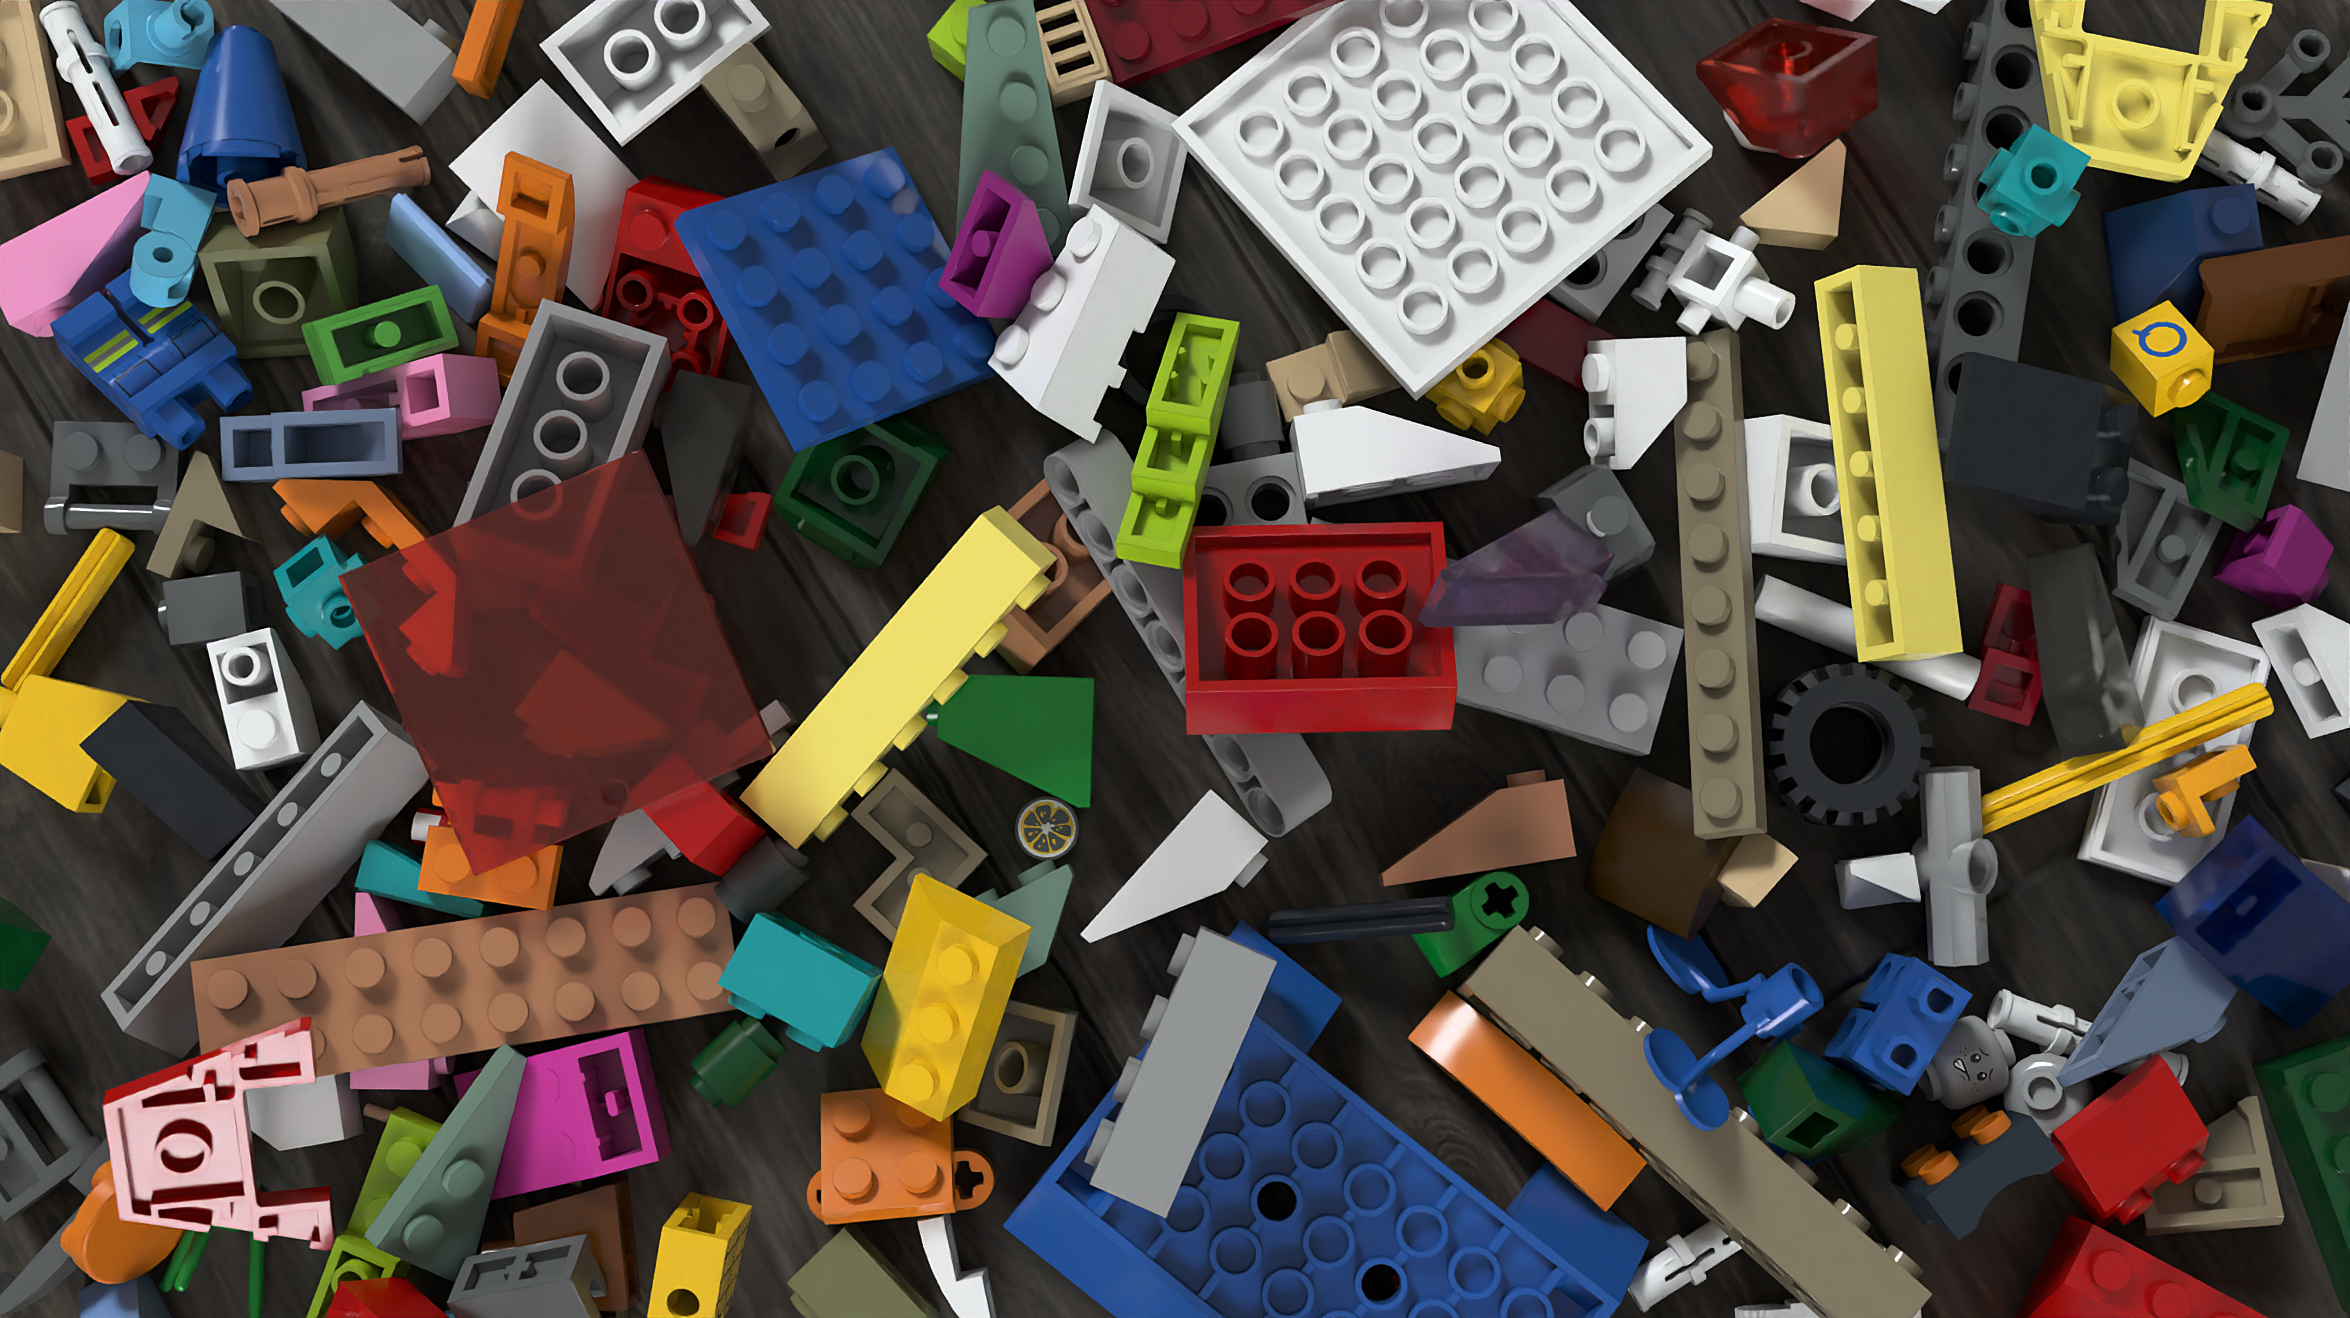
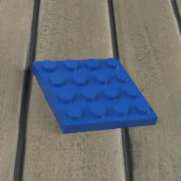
[673,146,999,453]

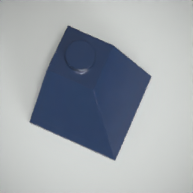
[2101,183,2263,327]

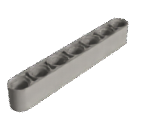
[1044,428,1332,837]

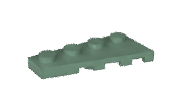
[955,0,1073,256]

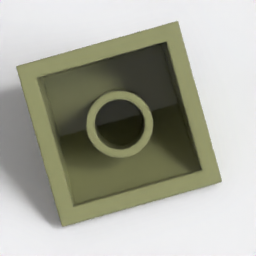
[197,205,359,359]

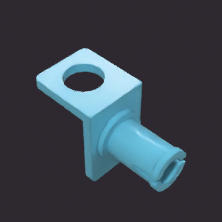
[104,0,214,78]

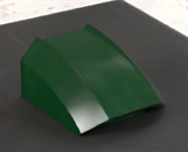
[772,412,953,570]

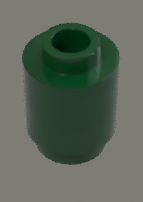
[690,1015,788,1109]

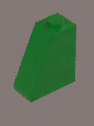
[926,674,1097,809]

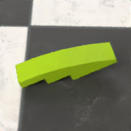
[1115,312,1240,569]

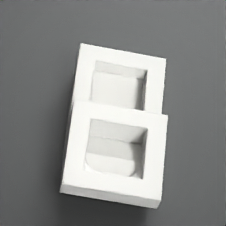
[917,1213,997,1318]

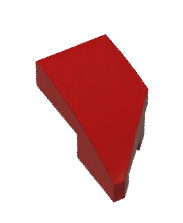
[65,75,182,186]

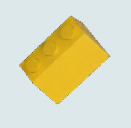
[861,873,1033,1122]

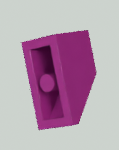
[938,170,1054,319]
[2212,504,2334,611]

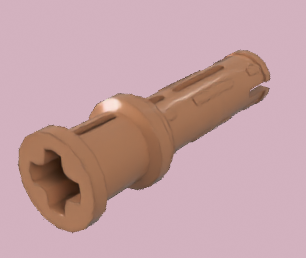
[227,145,431,237]

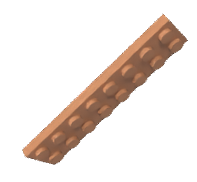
[190,881,739,1078]

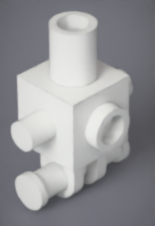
[1631,208,1795,336]

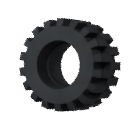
[1761,663,1933,827]

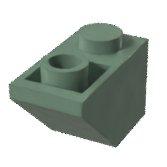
[974,859,1076,978]

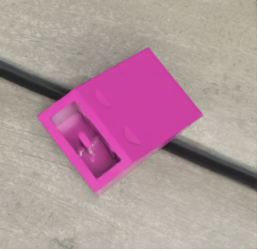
[453,1027,673,1200]

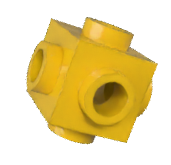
[1425,337,1526,436]

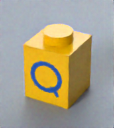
[2110,300,2214,418]

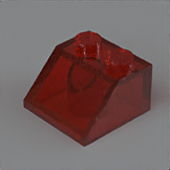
[1696,17,1878,158]

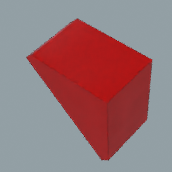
[629,747,767,877]

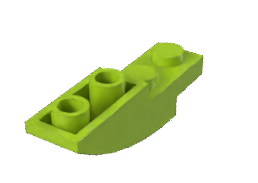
[306,1106,443,1318]

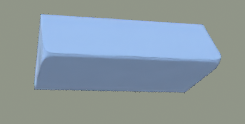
[385,193,495,324]

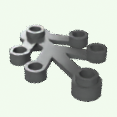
[2216,29,2350,186]

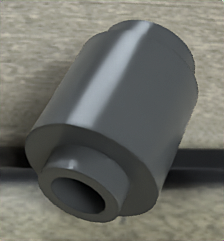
[1218,372,1285,463]
[714,830,811,925]

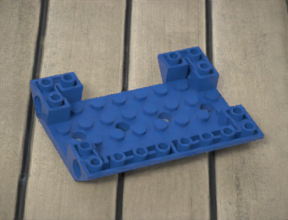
[1002,920,1649,1318]

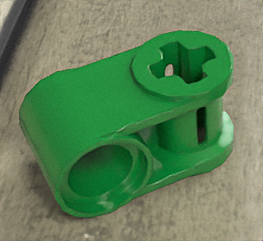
[1411,869,1529,978]

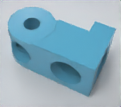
[129,173,217,308]

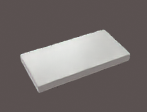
[2077,615,2271,896]

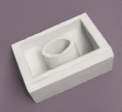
[1068,80,1188,244]

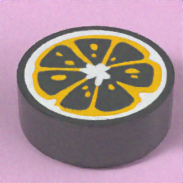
[1015,797,1080,861]

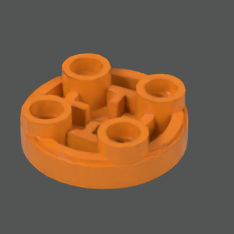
[60,1160,185,1284]

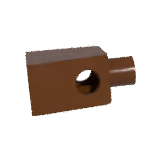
[481,1177,641,1311]

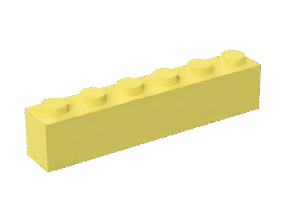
[1814,265,1963,662]
[739,505,1057,850]

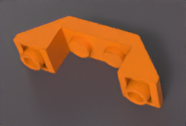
[272,478,473,678]

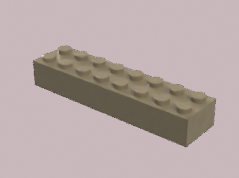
[1456,925,1933,1318]

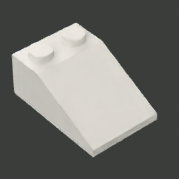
[1288,399,1501,510]
[1744,414,1847,566]

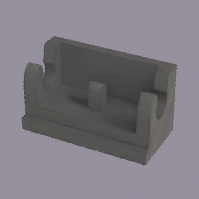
[447,1234,607,1318]

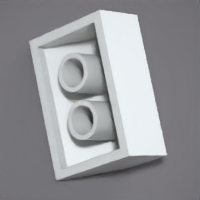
[540,0,771,147]

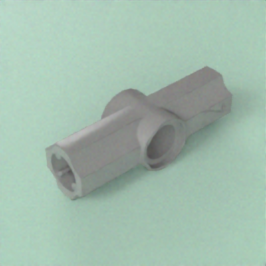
[1911,765,1998,967]

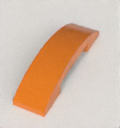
[474,151,575,387]
[1407,990,1648,1212]

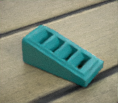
[355,839,500,919]

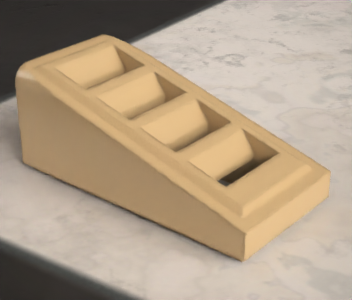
[1033,0,1113,108]

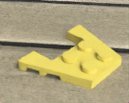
[2028,0,2273,184]

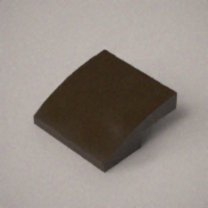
[1583,767,1744,944]

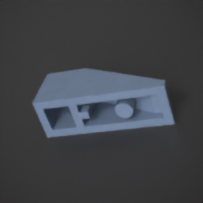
[2056,933,2238,1088]

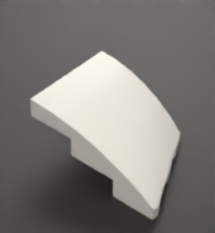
[449,79,639,313]

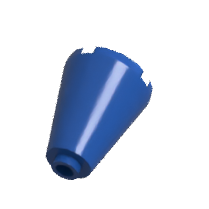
[176,25,310,209]

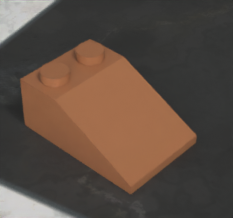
[994,478,1113,676]

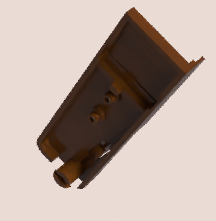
[2194,235,2350,365]

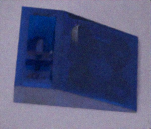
[2154,814,2350,1031]

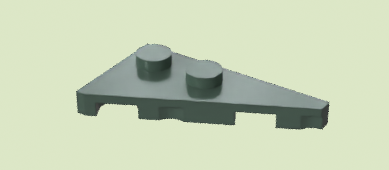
[364,1043,527,1283]

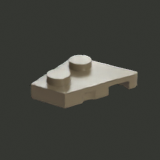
[2141,1096,2284,1236]

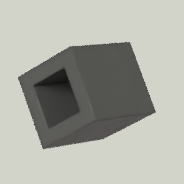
[158,571,267,651]

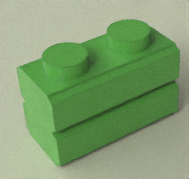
[301,284,459,386]

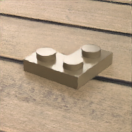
[850,767,989,943]

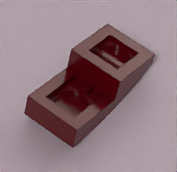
[1965,581,2066,726]

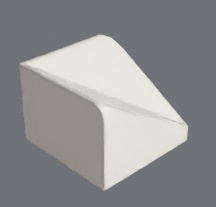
[1834,852,1921,910]

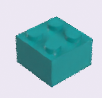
[717,911,884,1052]

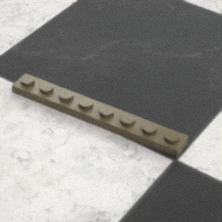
[1674,327,1767,840]

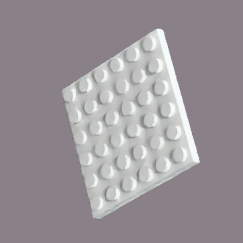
[1170,0,1713,400]

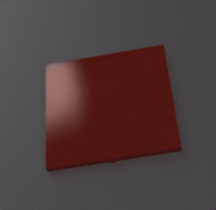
[338,448,776,876]

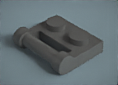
[44,421,188,537]
[0,1045,103,1221]

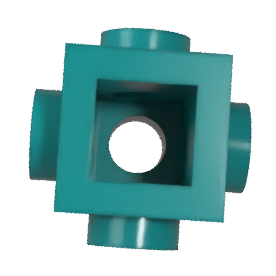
[1976,124,2091,239]
[273,533,387,650]

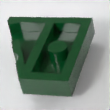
[2167,390,2291,533]

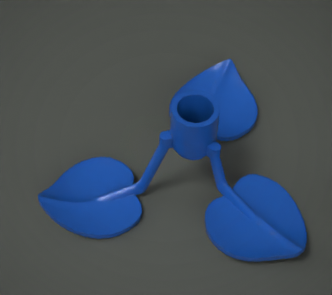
[1643,924,1835,1167]

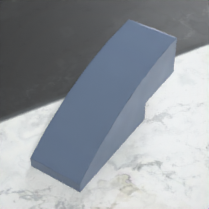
[220,408,403,483]

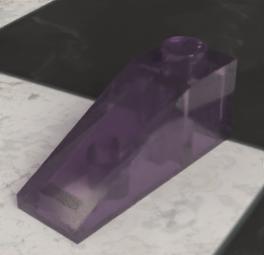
[1418,508,1615,627]

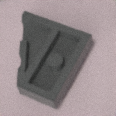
[2107,457,2223,622]

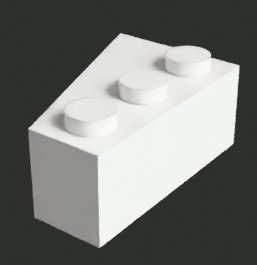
[988,204,1176,444]

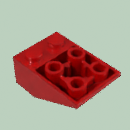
[602,174,734,405]

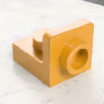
[2151,744,2257,838]

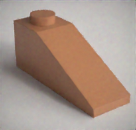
[1377,769,1576,887]

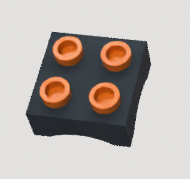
[1891,1104,2065,1241]

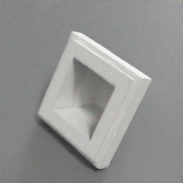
[445,190,504,263]

